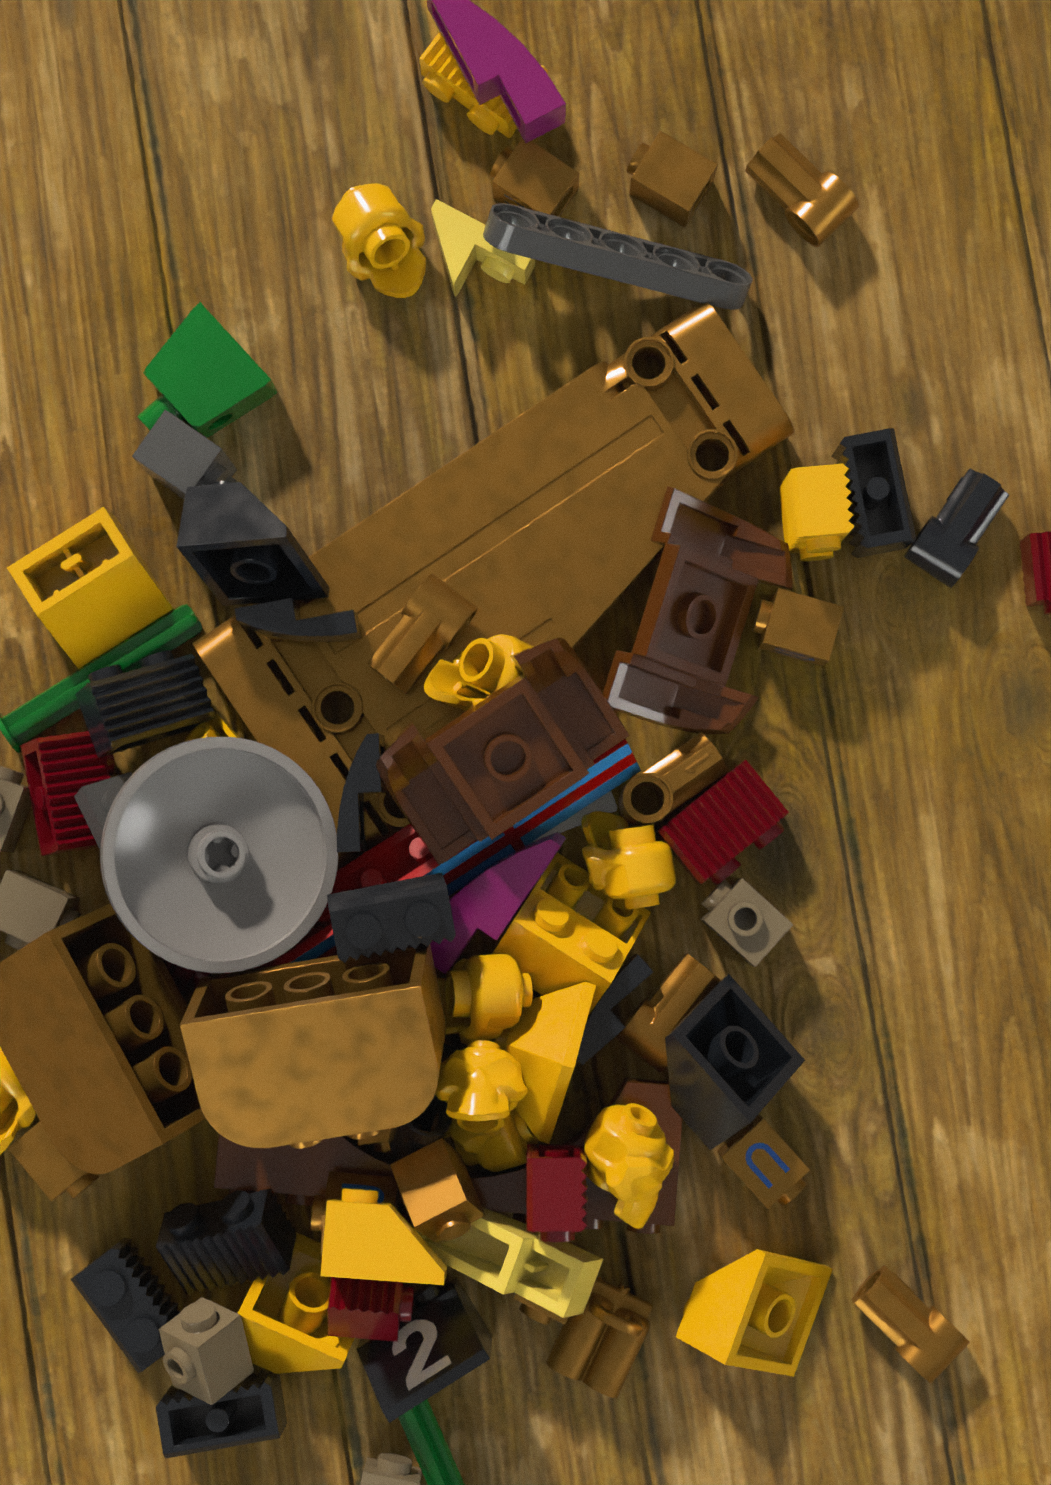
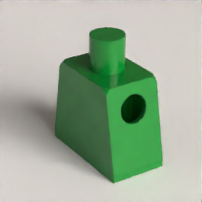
[137,302,278,438]

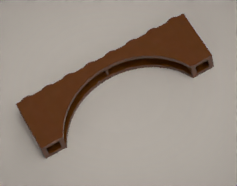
[214,1077,682,1234]

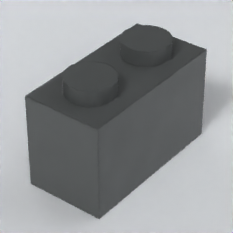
[132,410,237,500]

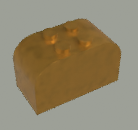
[0,904,206,1174]
[180,943,446,1149]

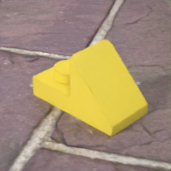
[431,199,535,297]

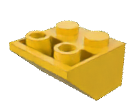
[7,507,175,669]
[492,853,651,1016]

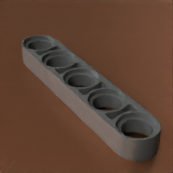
[483,203,753,310]

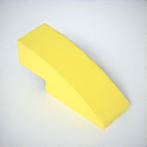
[414,1207,603,1318]

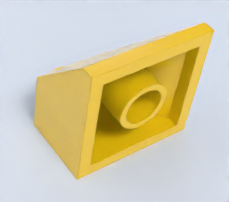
[495,982,596,1144]
[320,1188,447,1285]
[238,1232,354,1374]
[675,1249,833,1377]

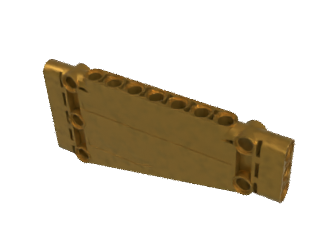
[193,302,794,867]

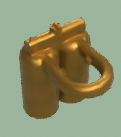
[545,1276,653,1399]

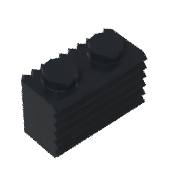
[831,428,917,558]
[75,650,215,758]
[327,873,456,963]
[156,1188,296,1296]
[71,1238,181,1374]
[156,1369,287,1459]

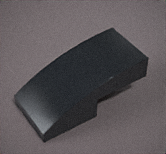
[235,598,362,643]
[337,733,387,852]
[577,953,653,1065]

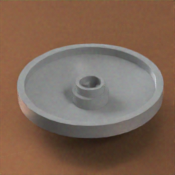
[100,737,338,973]

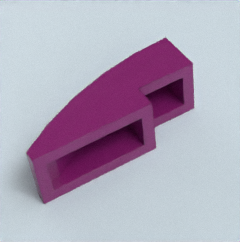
[427,0,566,143]
[430,832,566,974]

